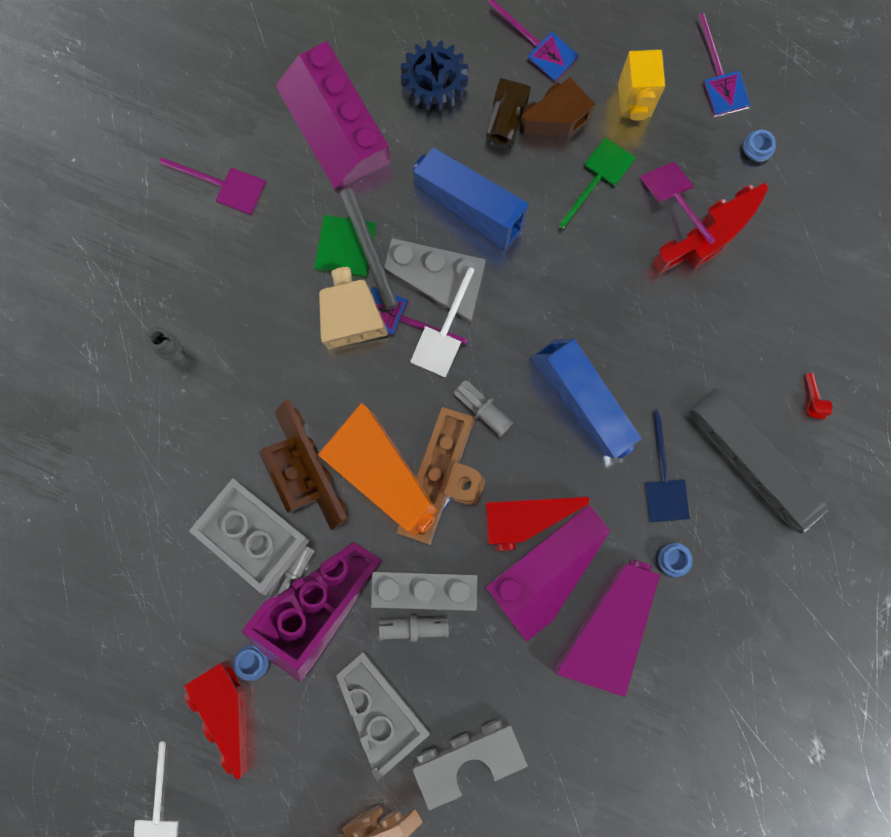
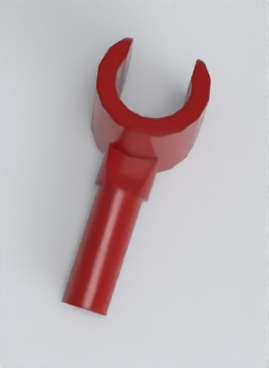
[805,373,833,419]

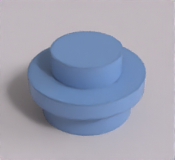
[743,130,776,162]
[658,543,693,577]
[233,645,269,681]

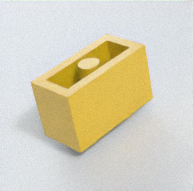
[618,50,665,121]

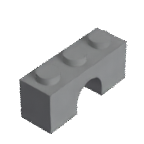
[371,572,478,611]
[412,719,528,811]

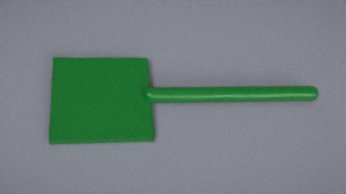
[559,137,636,228]

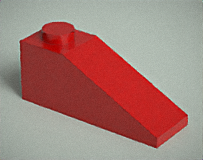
[485,497,589,551]

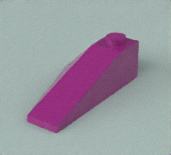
[484,504,610,642]
[241,542,382,682]

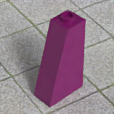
[554,560,660,697]

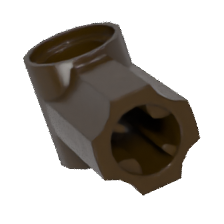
[486,78,531,146]

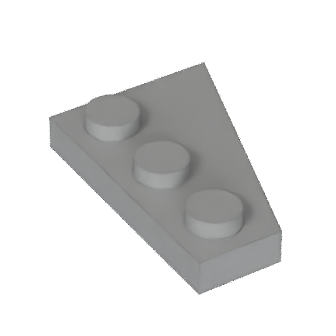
[384,238,486,324]

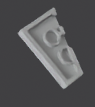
[336,652,430,782]

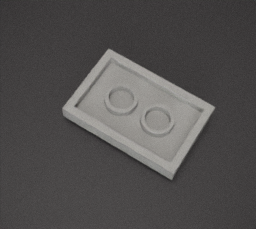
[189,478,310,596]

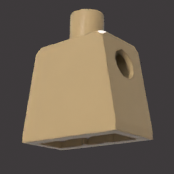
[319,267,388,350]

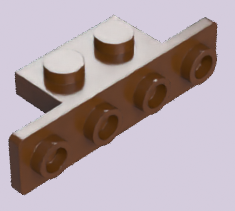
[259,400,347,530]

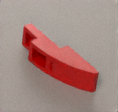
[653,182,769,273]

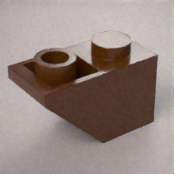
[519,77,595,138]

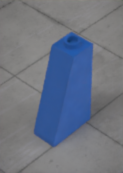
[413,148,529,252]
[530,339,642,458]

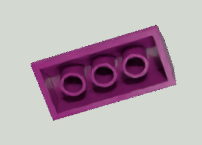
[276,41,391,191]

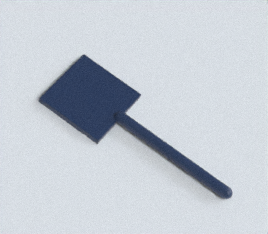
[645,409,690,523]

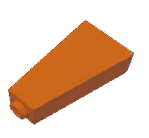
[318,403,437,536]

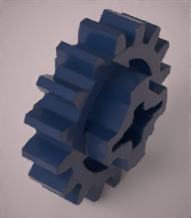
[400,40,468,110]

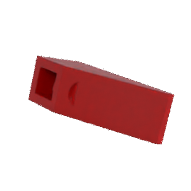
[184,660,248,780]

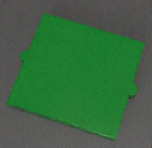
[314,215,376,278]

